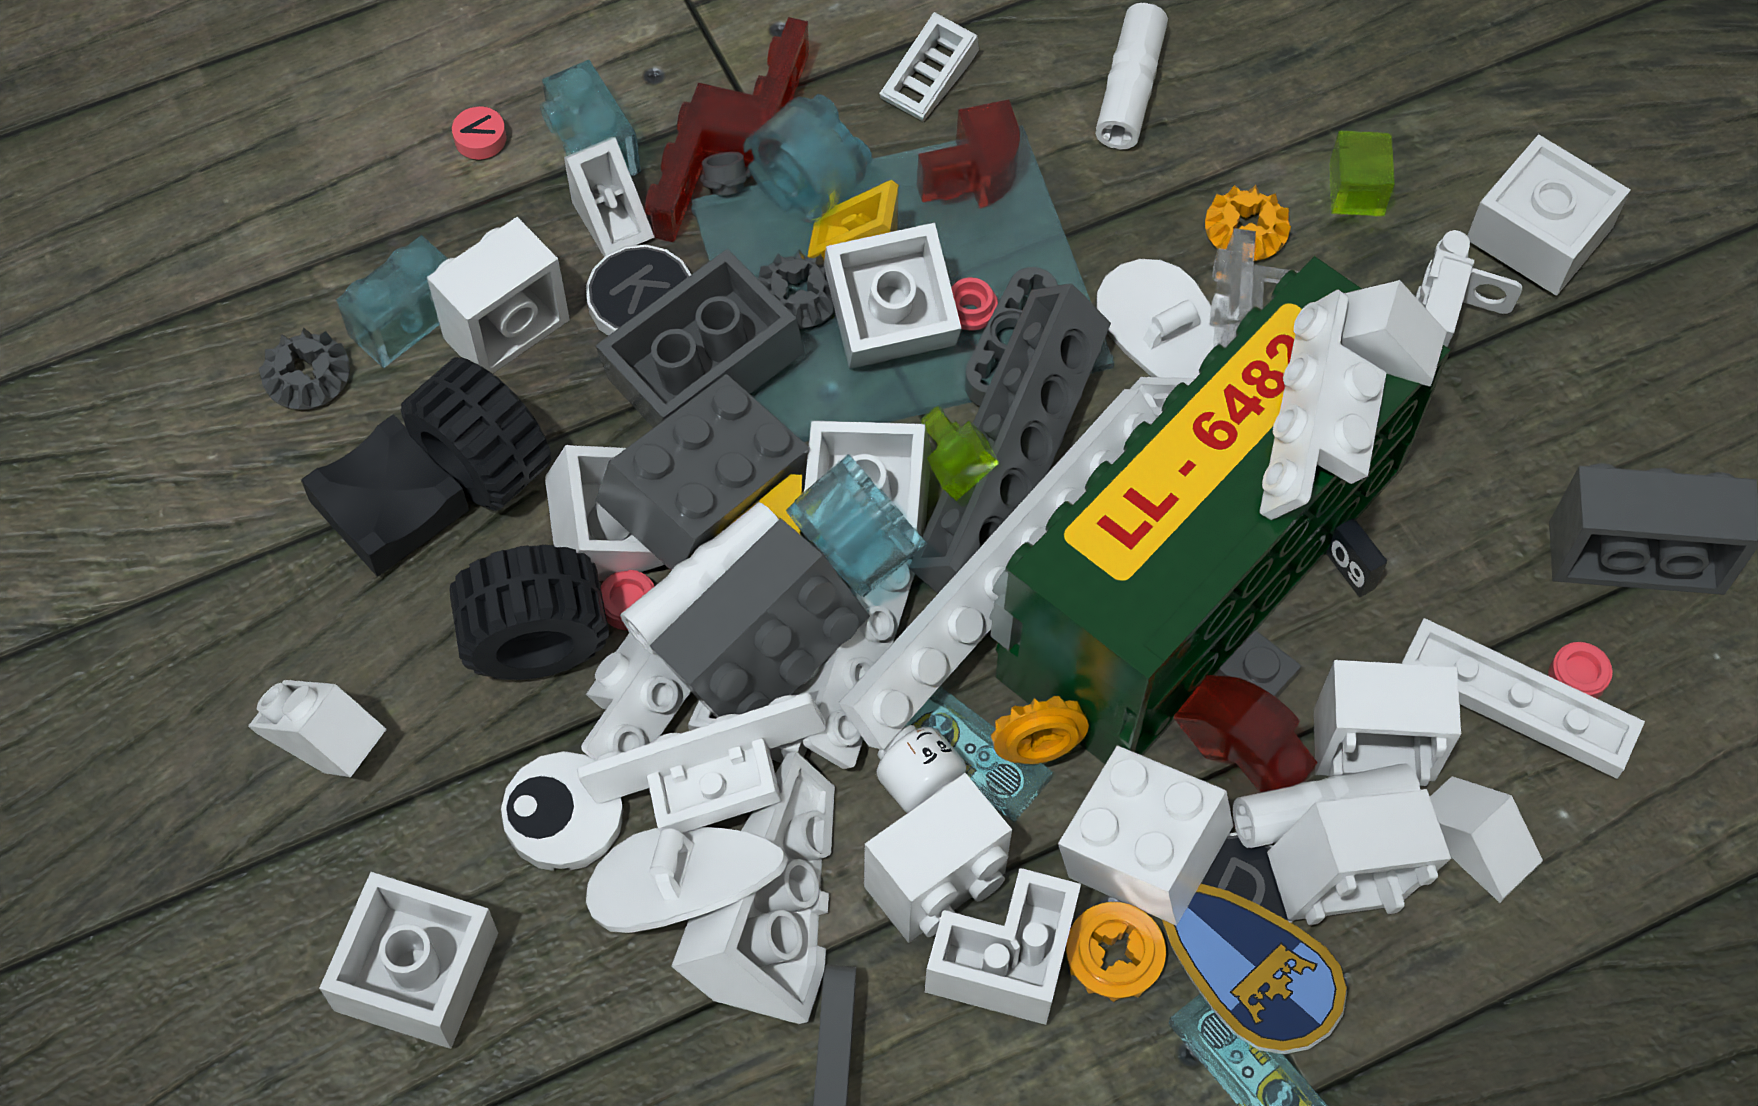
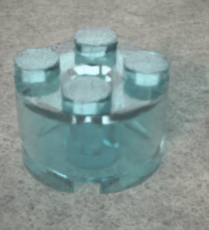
[744,94,872,223]
[786,454,927,597]

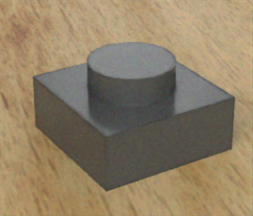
[1216,630,1302,715]

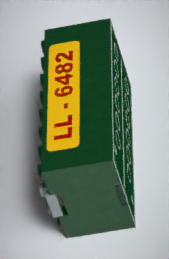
[989,256,1450,765]

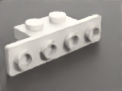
[1260,290,1386,520]
[793,537,915,769]
[581,630,691,761]
[577,693,826,833]

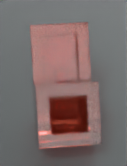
[917,99,1020,208]
[1173,675,1318,793]

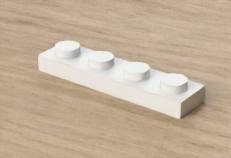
[1402,618,1645,779]

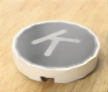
[586,245,691,336]

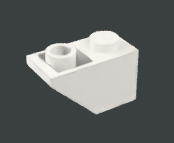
[248,680,386,777]

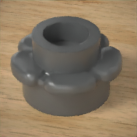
[700,152,752,196]

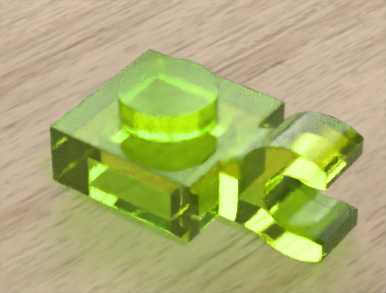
[921,404,999,501]

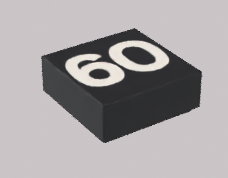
[1326,518,1387,598]

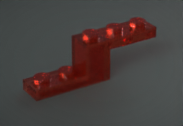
[645,17,809,243]

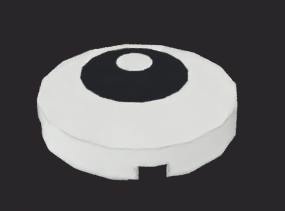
[501,751,623,871]

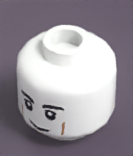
[877,725,966,813]

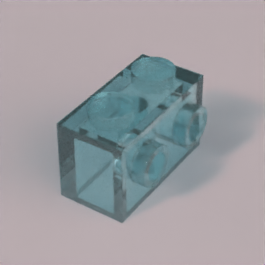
[539,60,641,176]
[336,235,448,368]

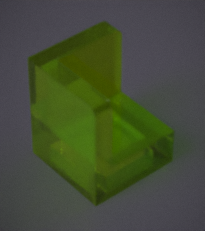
[1330,131,1395,216]

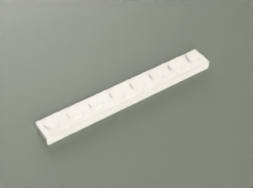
[838,389,1156,750]

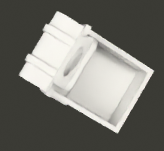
[1416,230,1522,347]

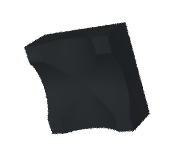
[301,414,469,577]

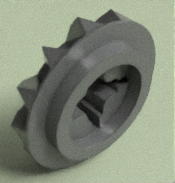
[758,249,835,329]
[259,328,350,410]

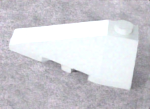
[671,751,835,1024]

